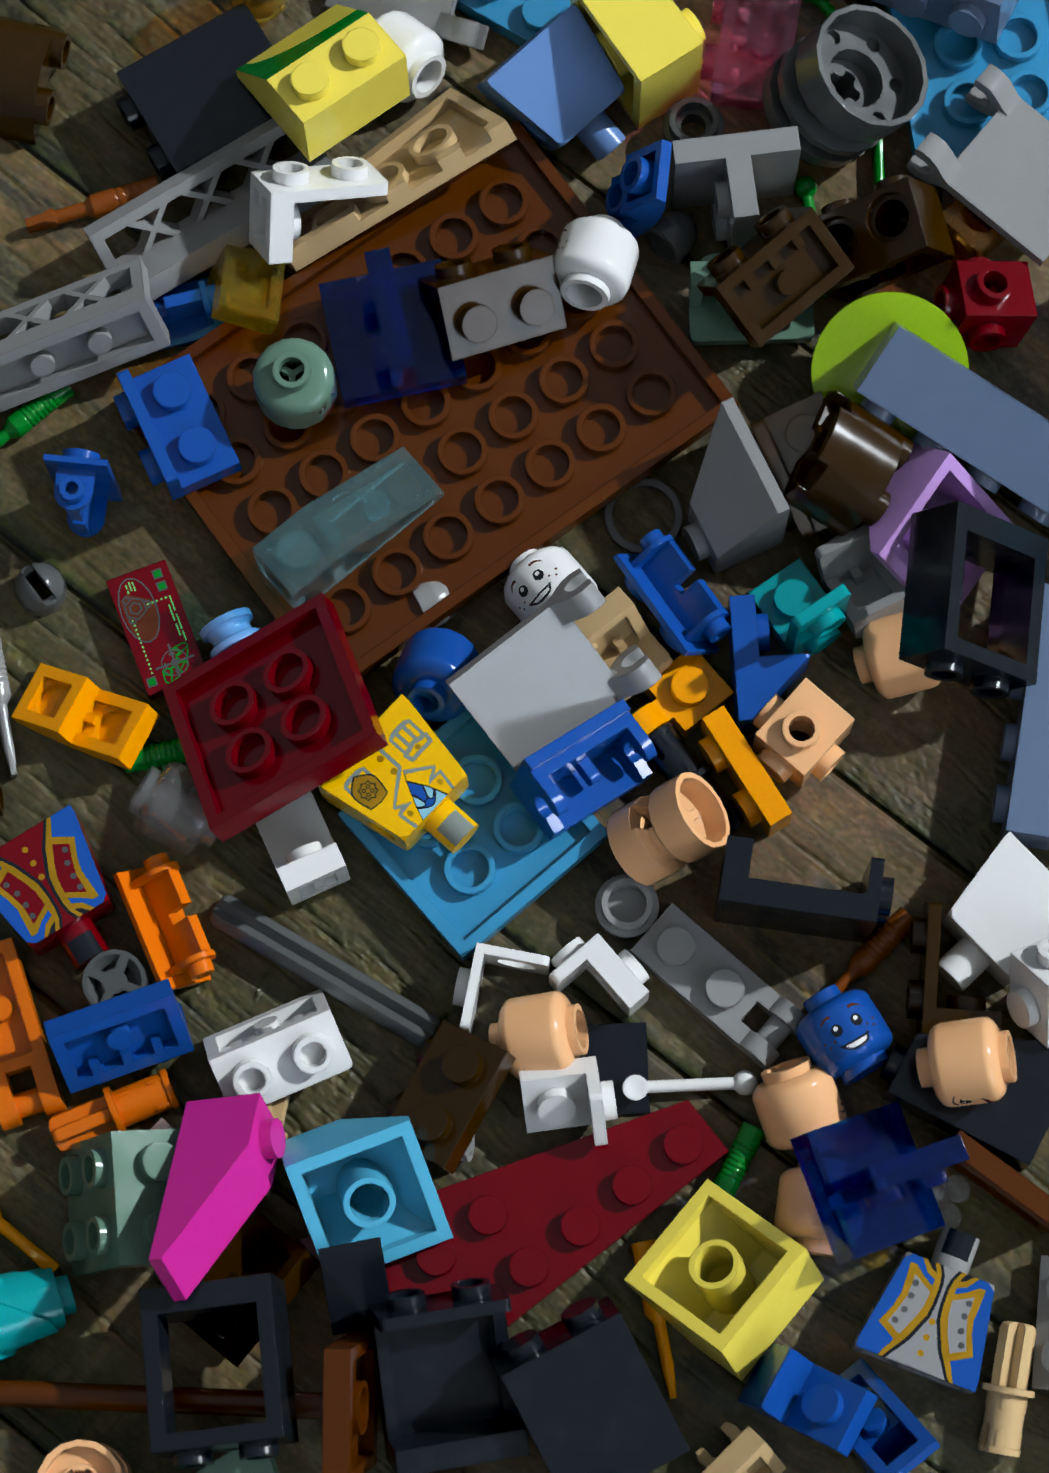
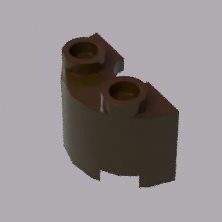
[0,16,71,145]
[783,390,914,536]

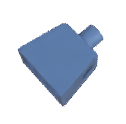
[476,3,626,161]

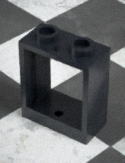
[899,501,1049,699]
[139,1273,299,1469]

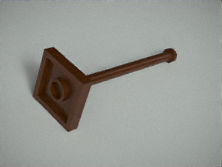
[0,1331,378,1473]

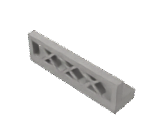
[83,118,332,301]
[0,256,171,412]

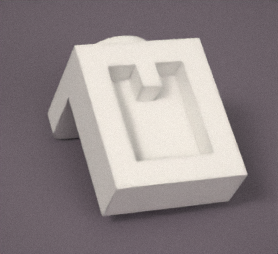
[519,1056,618,1146]

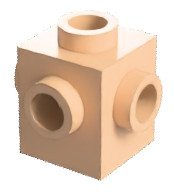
[752,678,855,788]

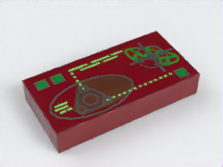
[106,559,204,701]

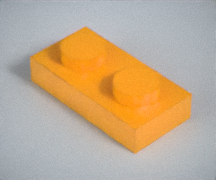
[697,705,792,837]

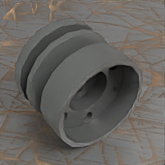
[762,4,929,168]

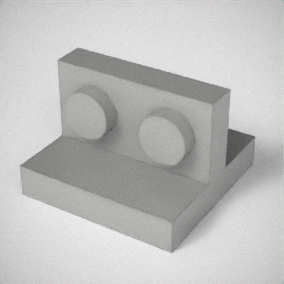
[669,126,801,248]

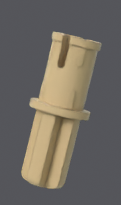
[977,1321,1037,1457]

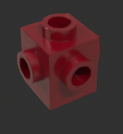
[933,257,1038,352]

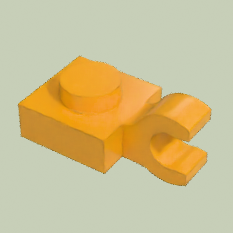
[632,654,734,749]

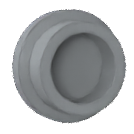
[595,874,659,939]

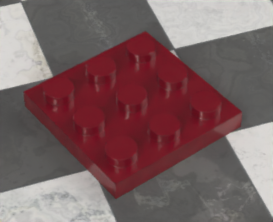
[162,592,388,842]

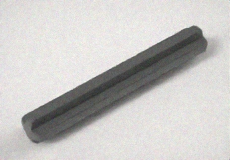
[210,895,440,1049]

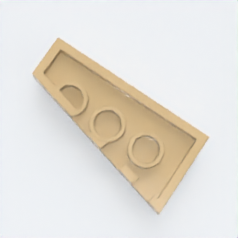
[285,87,517,272]

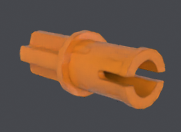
[48,1068,180,1152]

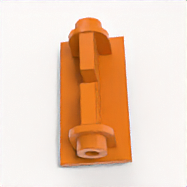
[113,852,216,990]

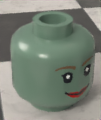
[252,338,337,429]

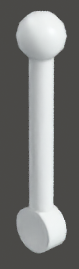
[622,1070,758,1101]

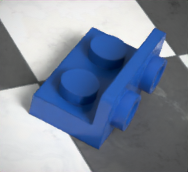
[113,354,242,501]
[43,979,195,1094]

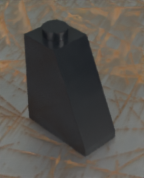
[879,1033,1049,1172]

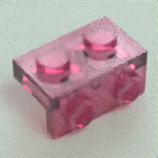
[701,0,801,112]

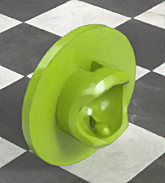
[811,292,969,443]

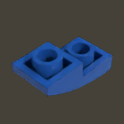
[605,139,672,238]

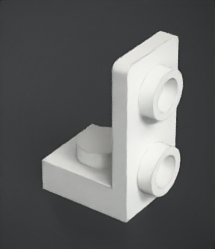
[249,156,388,265]
[255,791,351,906]

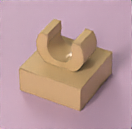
[696,1422,786,1473]

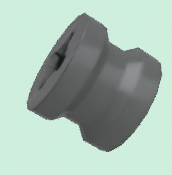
[82,949,151,1005]

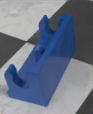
[508,699,657,841]

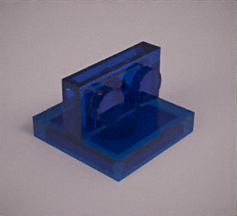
[318,247,467,409]
[790,1101,970,1266]

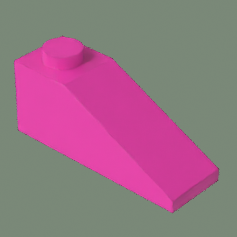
[149,1093,286,1301]

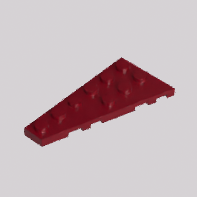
[299,1100,729,1331]

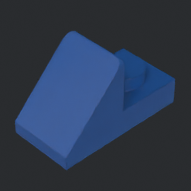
[727,594,810,734]
[737,1343,878,1457]
[839,1357,940,1473]

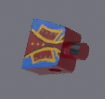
[0,804,116,971]

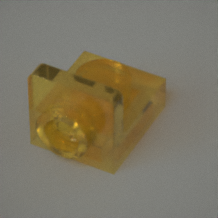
[207,244,285,335]

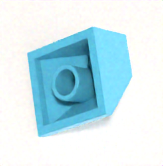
[282,1116,454,1264]

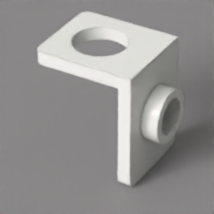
[452,942,550,1034]

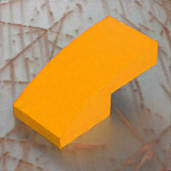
[11,663,160,770]

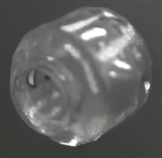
[127,761,217,857]

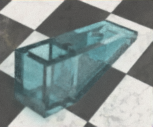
[252,447,444,609]

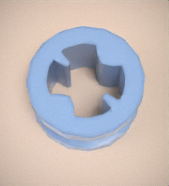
[199,607,260,658]

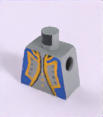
[850,1226,995,1395]

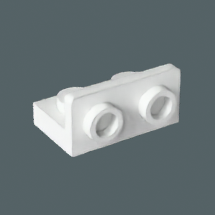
[202,989,353,1105]

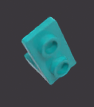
[748,558,851,656]

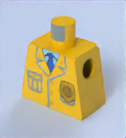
[318,694,479,854]

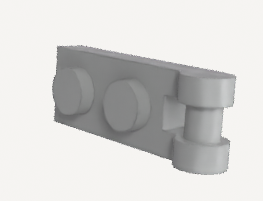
[630,903,806,1069]

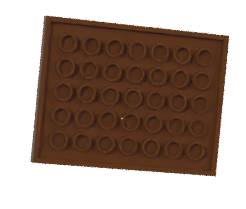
[133,119,739,678]

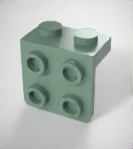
[58,1129,180,1276]

